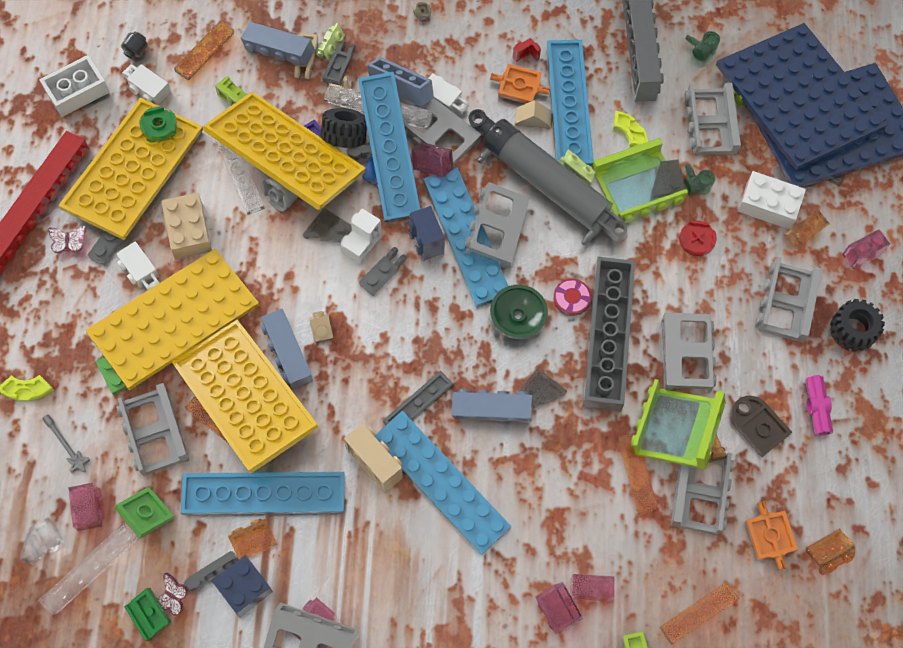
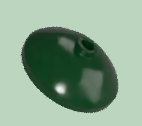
[490,285,548,339]

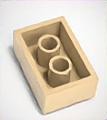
[161,192,212,259]
[344,423,403,493]

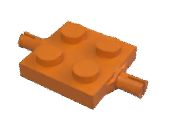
[490,64,550,104]
[745,501,798,570]

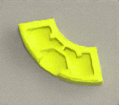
[613,111,648,147]
[0,375,54,401]

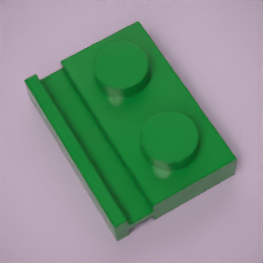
[124,588,172,641]

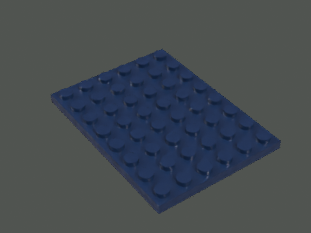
[716,23,887,170]
[748,63,903,188]

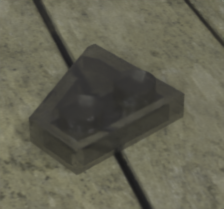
[303,208,352,243]
[516,368,567,409]

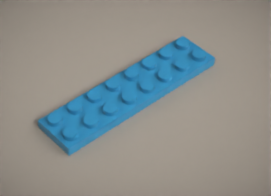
[547,40,594,167]
[358,71,420,222]
[423,167,508,308]
[375,411,511,555]
[180,472,345,515]

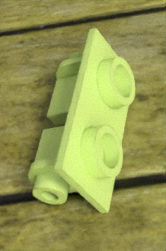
[316,23,345,62]
[559,149,596,184]

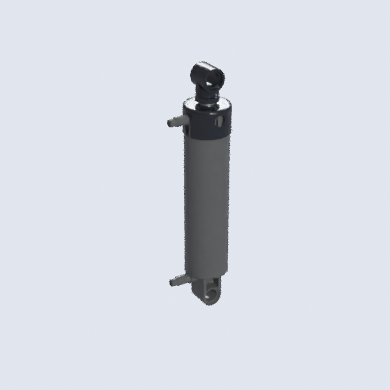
[468,109,628,246]

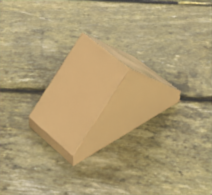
[515,100,551,128]

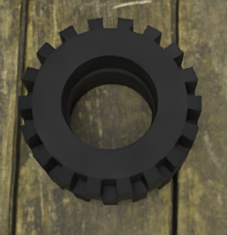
[321,108,367,148]
[830,299,885,352]

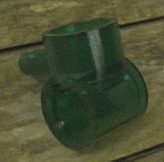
[685,31,720,62]
[684,164,715,196]

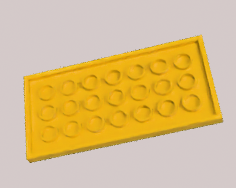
[203,92,365,210]
[58,97,203,240]
[85,248,259,391]
[172,320,319,474]

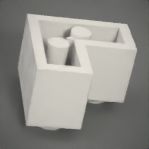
[341,209,382,264]

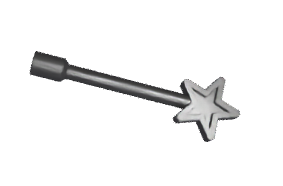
[42,414,90,473]

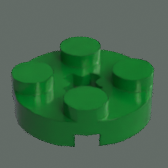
[139,107,177,142]

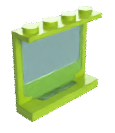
[592,138,688,223]
[631,379,726,470]

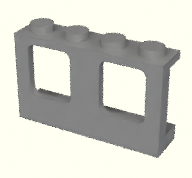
[684,83,741,155]
[403,98,481,170]
[464,182,530,269]
[757,257,822,343]
[662,313,717,393]
[116,383,189,476]
[670,444,734,535]
[264,603,360,648]

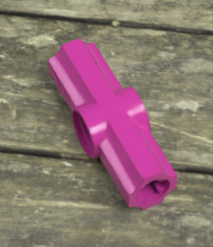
[805,375,833,436]

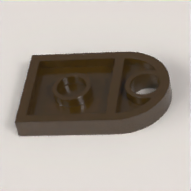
[730,396,792,457]

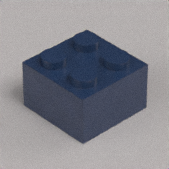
[408,206,445,261]
[212,555,273,618]

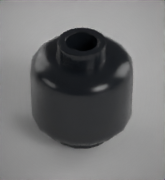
[121,31,148,59]

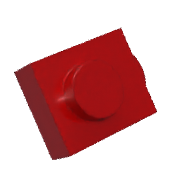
[512,38,541,62]

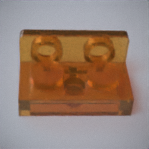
[228,519,277,560]
[806,528,855,575]

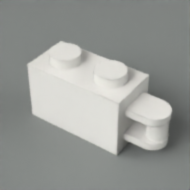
[122,64,171,106]
[428,73,469,116]
[116,241,160,291]

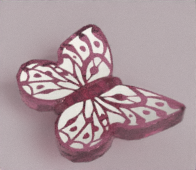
[48,226,86,254]
[158,572,189,616]

